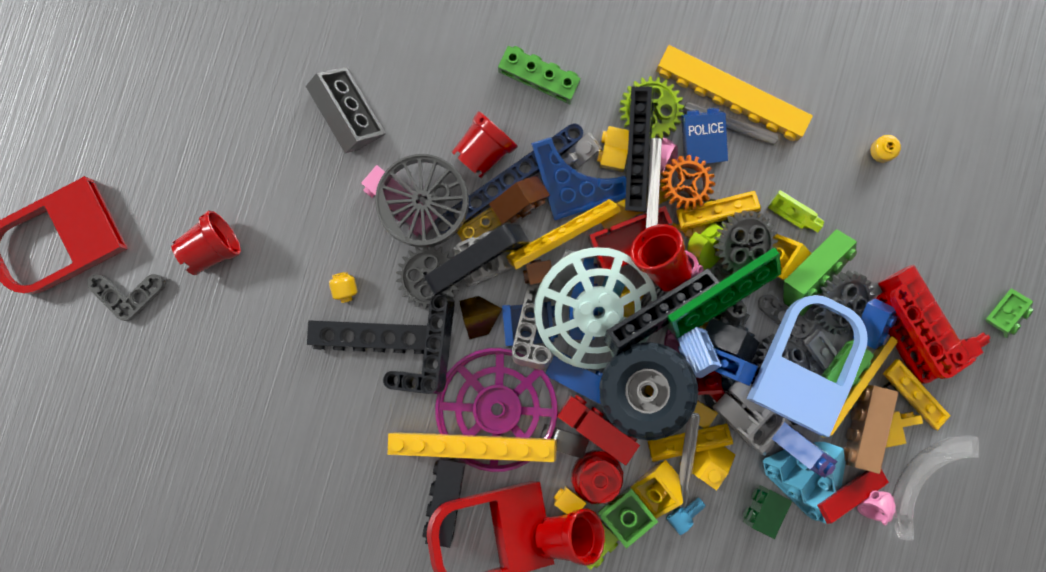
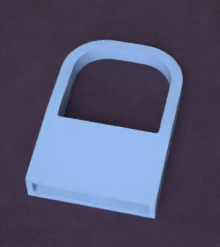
[747,295,868,437]

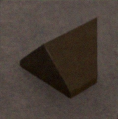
[459,296,502,340]

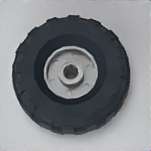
[599,342,698,440]

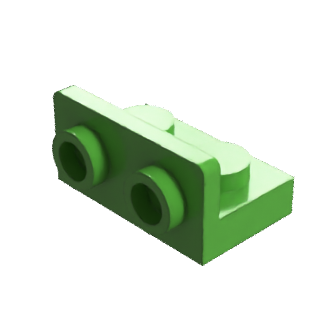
[986,288,1034,338]

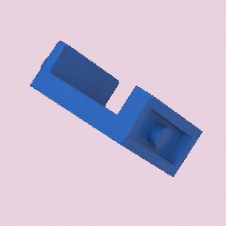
[502,301,558,347]

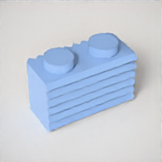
[677,327,721,378]

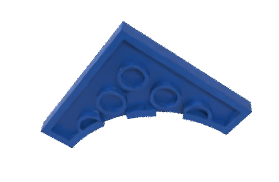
[531,137,626,220]

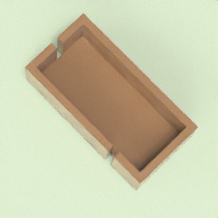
[844,385,898,474]

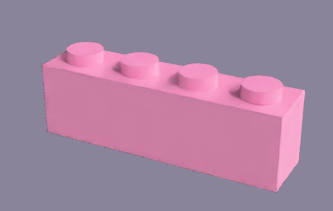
[361,165,438,237]

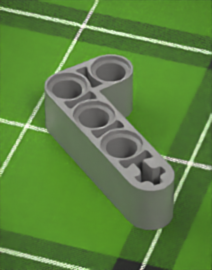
[512,285,551,370]

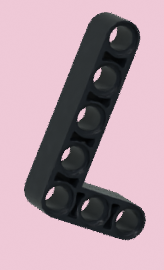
[424,224,530,295]
[383,293,455,394]

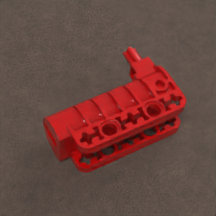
[872,264,990,384]

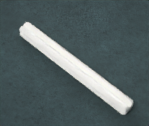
[646,138,662,228]

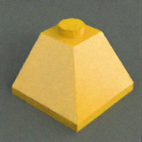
[773,234,812,280]
[679,446,736,491]
[630,459,683,519]

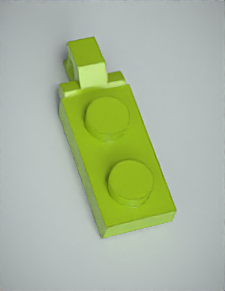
[768,190,824,233]

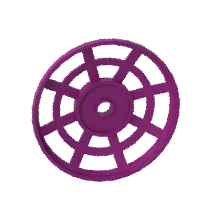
[435,348,558,472]

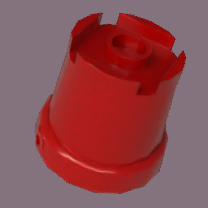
[451,111,518,179]
[171,210,241,275]
[630,224,692,291]
[571,450,624,504]
[535,508,605,566]

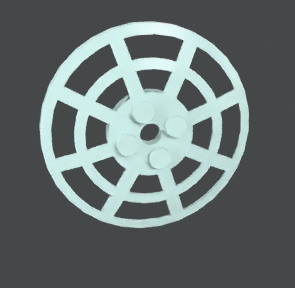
[534,247,657,369]

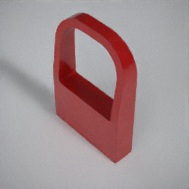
[0,176,128,294]
[427,481,555,572]

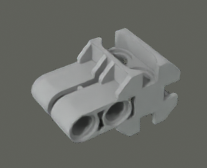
[452,231,515,287]
[713,381,792,456]

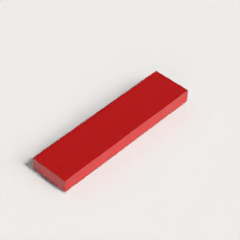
[817,469,889,524]

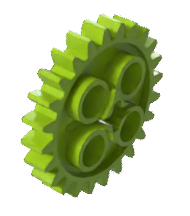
[619,76,684,140]

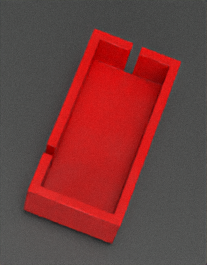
[588,206,672,270]
[557,395,640,466]

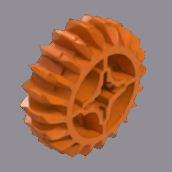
[660,155,715,210]

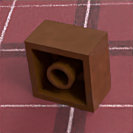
[489,175,550,224]

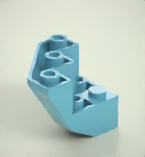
[763,442,846,524]

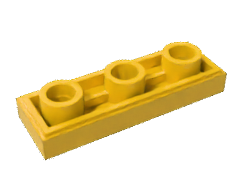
[457,207,502,242]

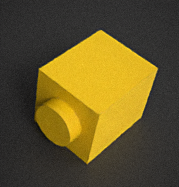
[553,486,586,514]

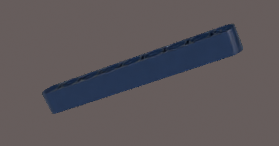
[434,123,583,235]

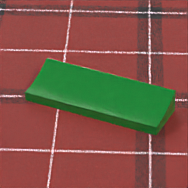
[667,247,781,339]

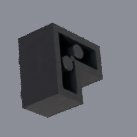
[705,318,760,363]

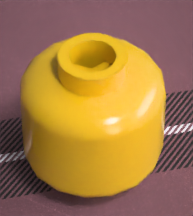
[870,135,901,163]
[329,272,358,303]

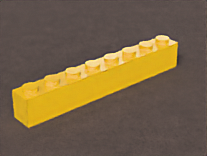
[656,45,813,141]
[387,432,557,462]

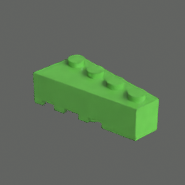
[783,229,857,316]

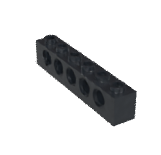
[625,86,654,212]
[604,268,719,356]
[307,320,427,354]

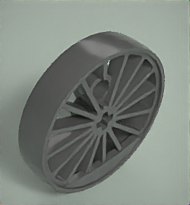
[375,154,469,248]

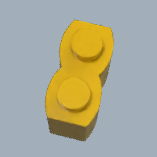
[597,126,629,172]

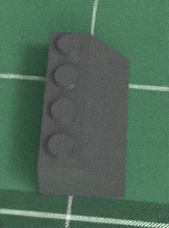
[306,67,386,154]

